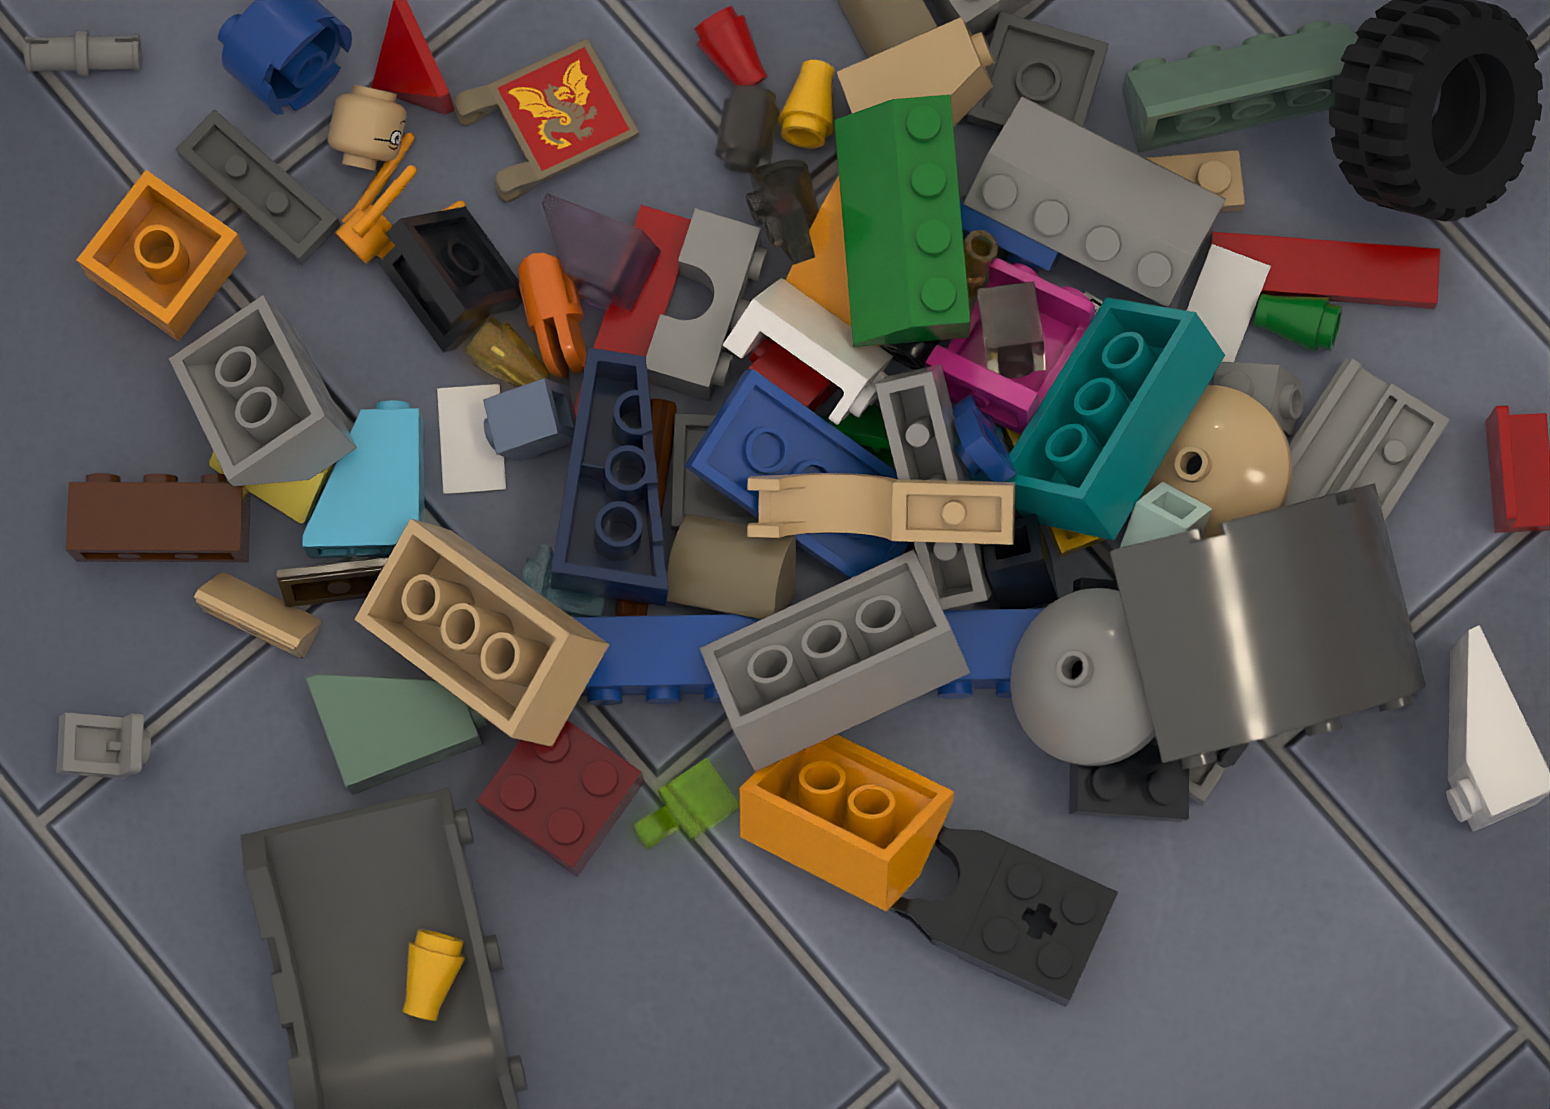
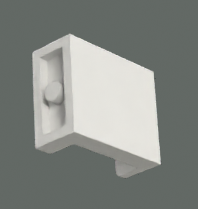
[723,278,893,425]

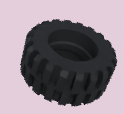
[1329,0,1543,222]

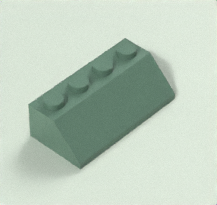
[1122,20,1358,153]

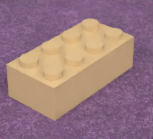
[354,519,609,746]

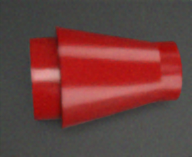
[694,6,768,94]

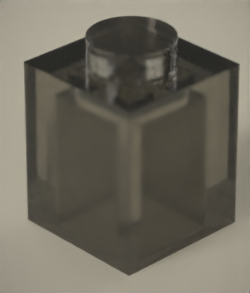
[977,281,1046,378]

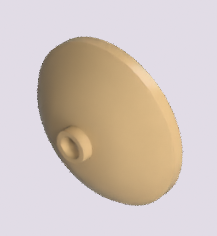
[1131,385,1292,539]

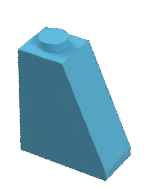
[303,400,425,558]

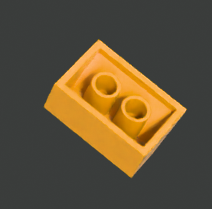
[740,734,954,912]

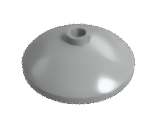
[1010,588,1156,766]

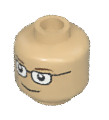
[328,85,406,171]

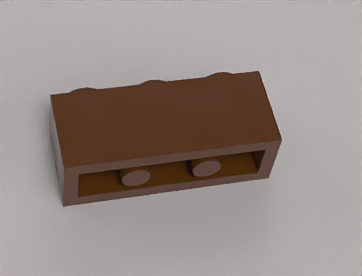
[66,473,251,562]

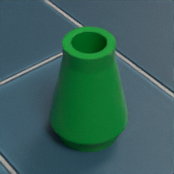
[1254,293,1342,353]

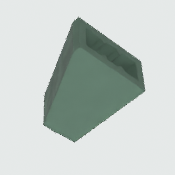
[306,674,488,795]

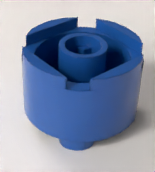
[218,0,352,114]

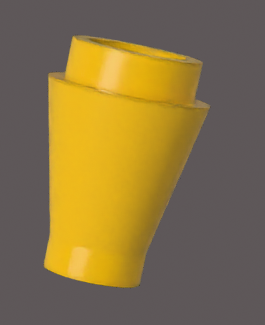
[778,60,835,148]
[402,929,466,1021]

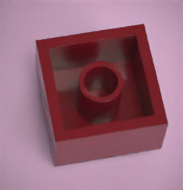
[477,720,645,877]

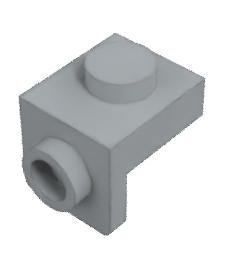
[1213,362,1304,435]
[56,713,151,779]

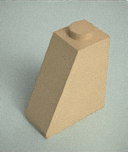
[837,17,995,127]

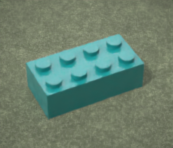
[1006,297,1225,541]

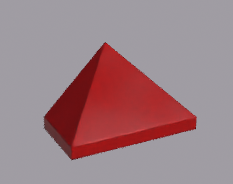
[371,0,454,115]

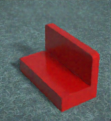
[1485,405,1550,533]

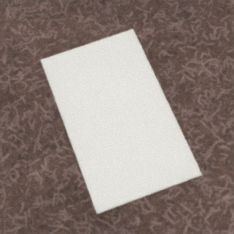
[1186,244,1271,362]
[437,384,506,494]

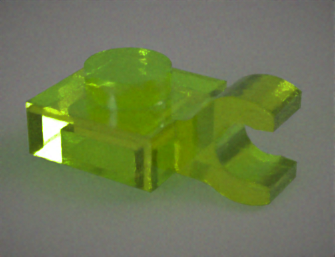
[634,757,740,850]

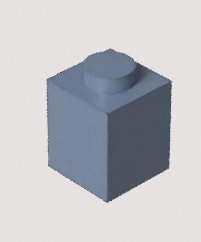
[483,378,576,461]

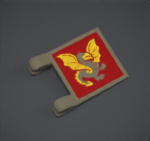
[454,38,639,203]

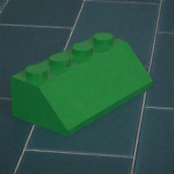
[835,94,970,347]

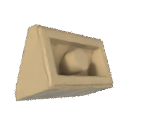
[194,572,322,658]

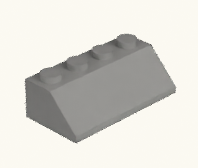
[963,97,1226,308]
[700,550,971,772]

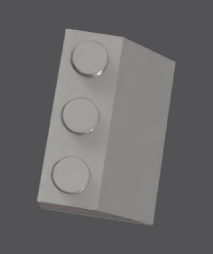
[169,295,357,486]

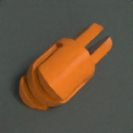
[518,252,587,378]

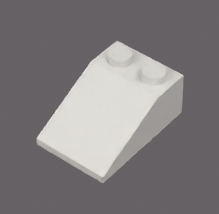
[1446,625,1550,832]

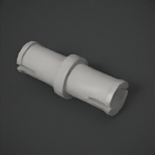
[24,30,142,76]

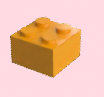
[76,170,247,342]

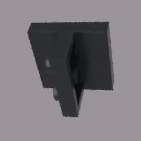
[379,206,523,352]

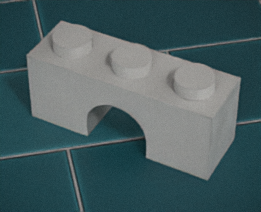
[646,208,769,401]

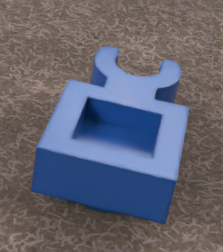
[952,394,1017,482]

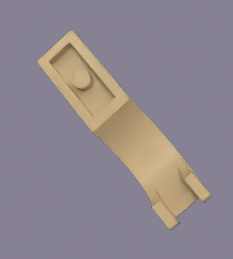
[747,473,1015,545]

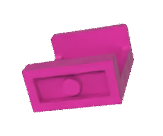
[925,258,1095,435]

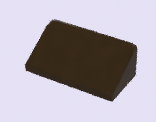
[276,557,389,607]

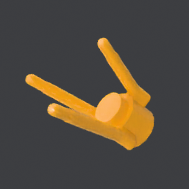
[334,132,466,265]

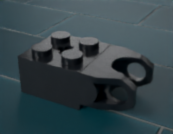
[889,826,1118,1007]

